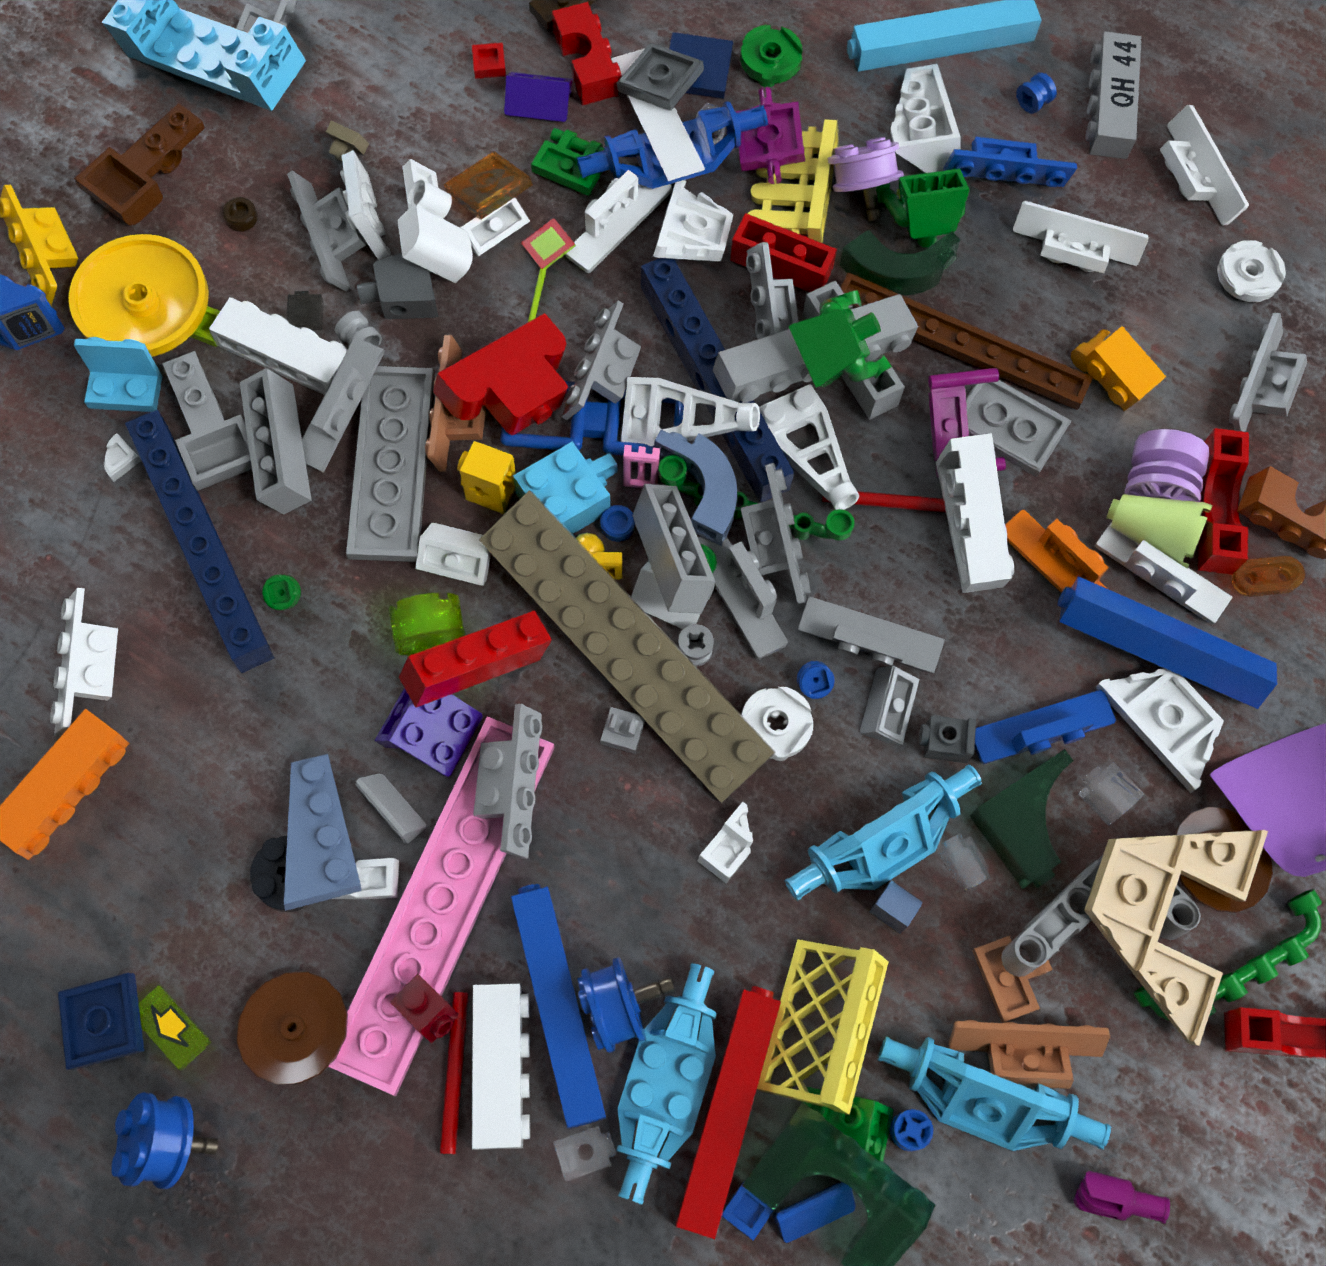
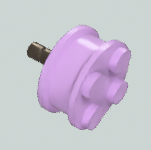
[828,137,904,221]

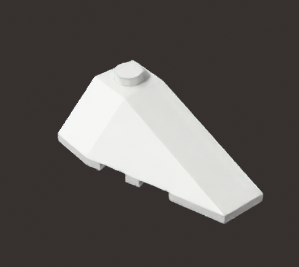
[890,64,960,173]

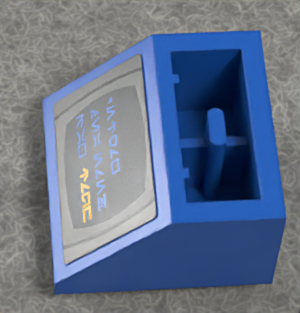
[0,274,65,350]

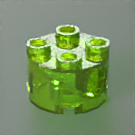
[388,593,466,658]

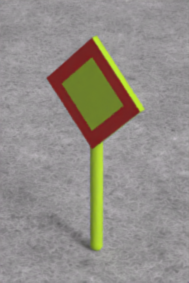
[521,218,576,322]

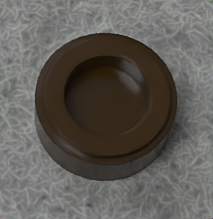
[223,197,258,232]

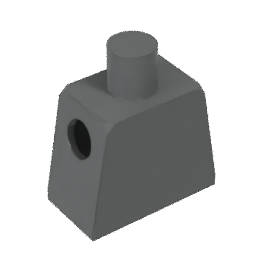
[357,252,439,319]

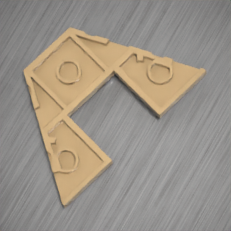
[1084,830,1268,1046]

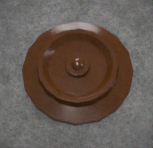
[1175,807,1273,913]
[237,972,348,1085]

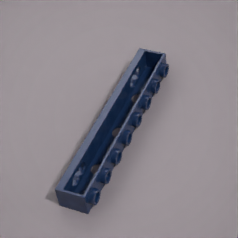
[641,258,794,503]
[125,409,275,673]

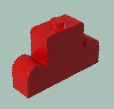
[433,313,568,435]

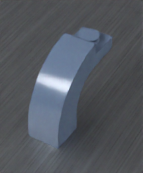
[654,429,737,546]

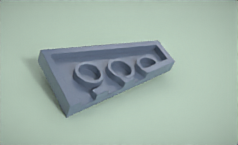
[284,754,362,911]

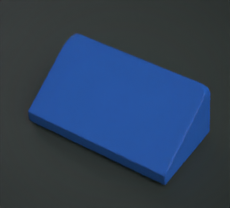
[773,1181,856,1243]

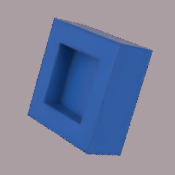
[721,1181,777,1241]

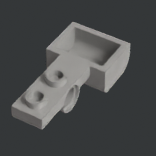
[162,351,252,491]

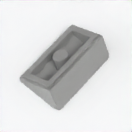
[860,666,920,746]
[355,774,427,844]

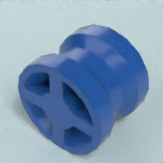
[1016,72,1057,114]
[889,1109,933,1151]

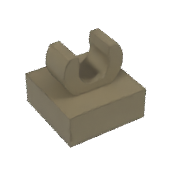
[326,121,369,162]

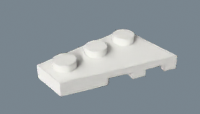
[340,151,392,260]

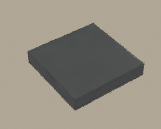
[617,43,704,111]

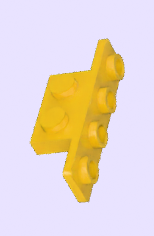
[0,185,78,306]

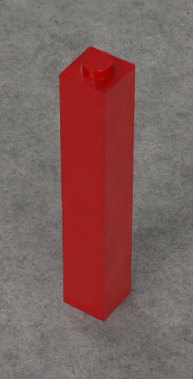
[675,986,781,1239]

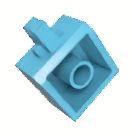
[513,441,618,534]

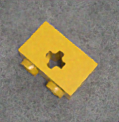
[457,441,516,514]

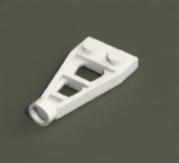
[621,377,760,446]
[759,384,859,510]

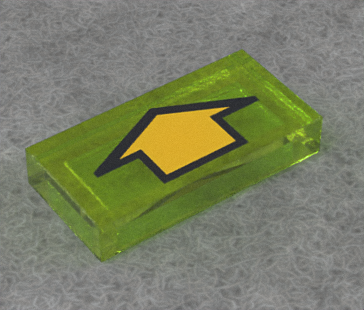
[139,985,212,1070]

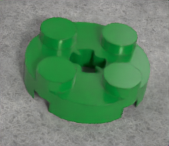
[740,25,802,88]

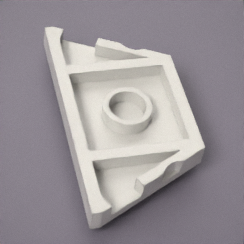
[653,180,733,261]
[1095,668,1224,793]

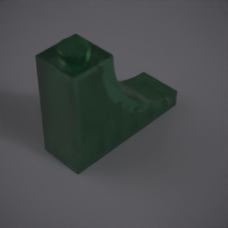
[970,749,1074,889]

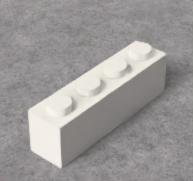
[209,297,348,395]
[472,984,530,1150]

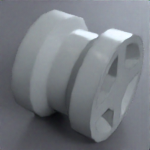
[678,624,714,667]

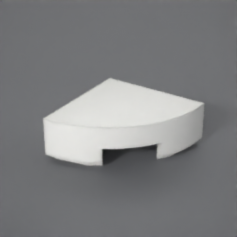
[104,433,141,482]

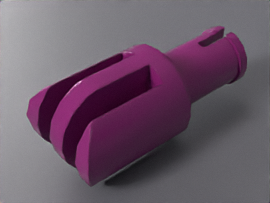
[1073,1171,1170,1224]

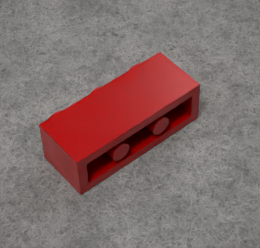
[730,213,837,292]

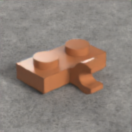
[972,936,1053,1023]

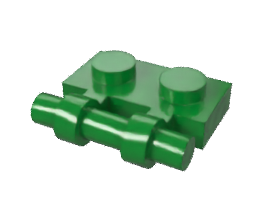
[531,128,604,196]

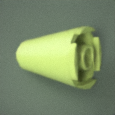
[1107,494,1212,569]

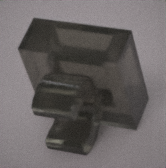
[287,291,324,330]

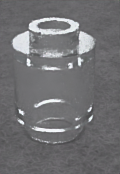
[939,833,991,892]

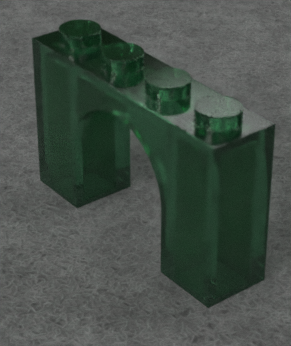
[742,1102,936,1266]

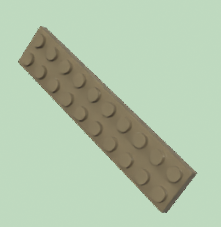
[479,490,776,803]

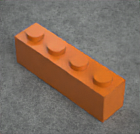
[0,708,130,860]

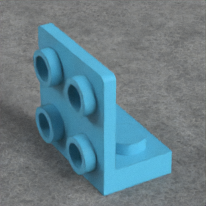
[74,337,163,412]

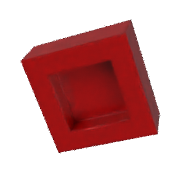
[472,42,506,79]

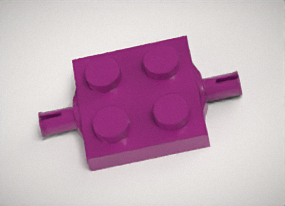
[735,87,806,184]

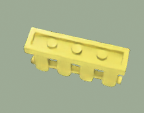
[748,120,839,243]

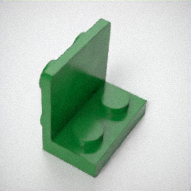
[789,1087,894,1189]

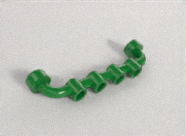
[658,455,855,541]
[1133,889,1322,1021]

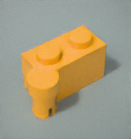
[1071,326,1166,411]

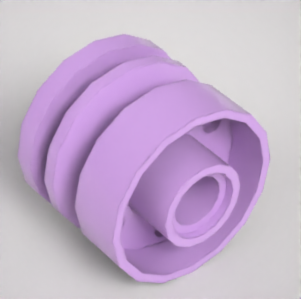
[1125,429,1209,502]

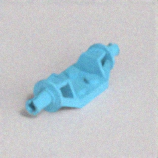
[784,764,982,901]
[616,963,717,1204]
[877,1036,1111,1151]

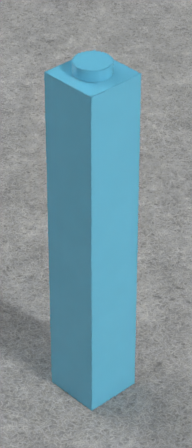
[847,0,1041,72]

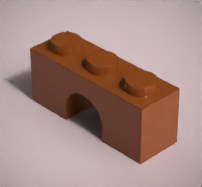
[1237,466,1326,559]

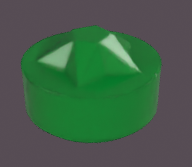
[262,574,301,610]

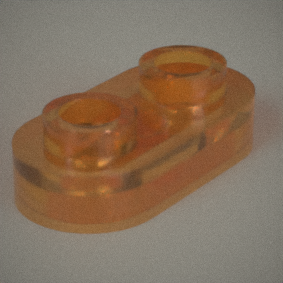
[1232,556,1305,597]

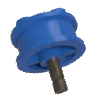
[577,957,675,1053]
[111,1092,218,1189]

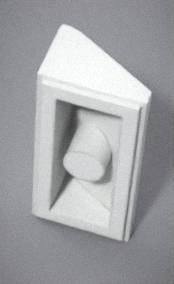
[460,193,530,257]

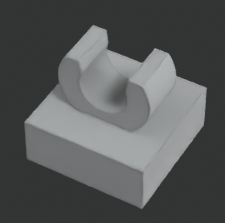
[600,707,645,754]

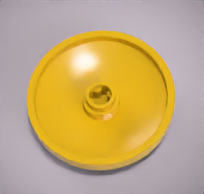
[69,234,209,357]

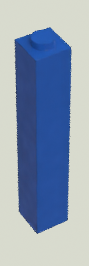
[1057,576,1277,709]
[511,884,606,1129]

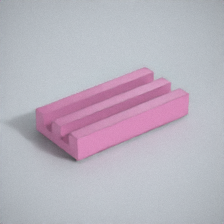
[623,445,660,488]

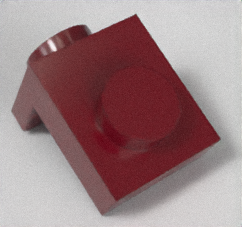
[390,974,459,1043]

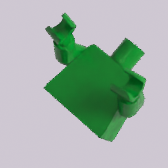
[876,169,969,248]
[788,290,892,388]

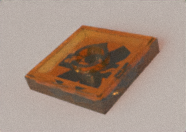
[443,151,533,220]

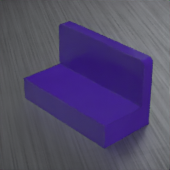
[504,72,573,122]

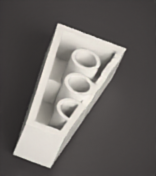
[936,433,1014,593]

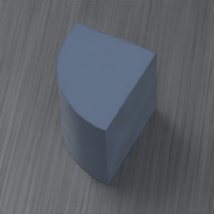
[869,880,923,934]

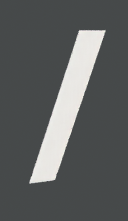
[611,48,706,181]

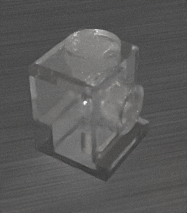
[553,1126,616,1182]

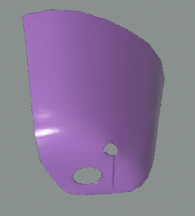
[1210,723,1326,877]

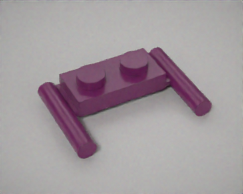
[928,368,1006,478]

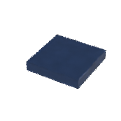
[669,32,733,99]
[58,973,144,1070]

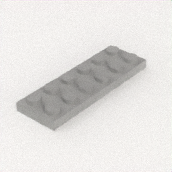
[346,366,434,562]

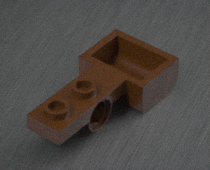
[74,103,205,225]

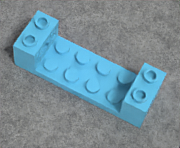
[102,0,306,111]

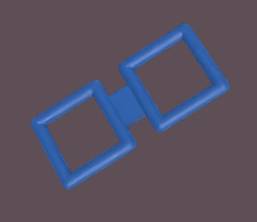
[500,381,684,459]

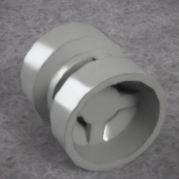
[334,311,382,348]

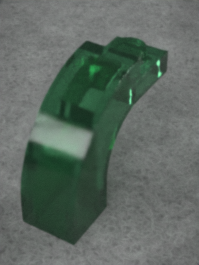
[839,230,961,296]

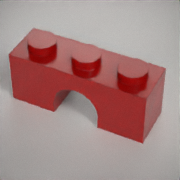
[552,2,622,106]

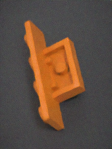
[1005,510,1109,593]

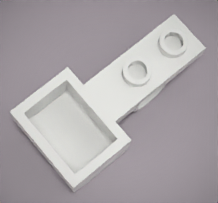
[398,159,472,283]

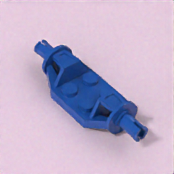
[576,101,768,189]

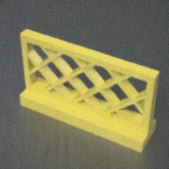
[757,939,889,1115]

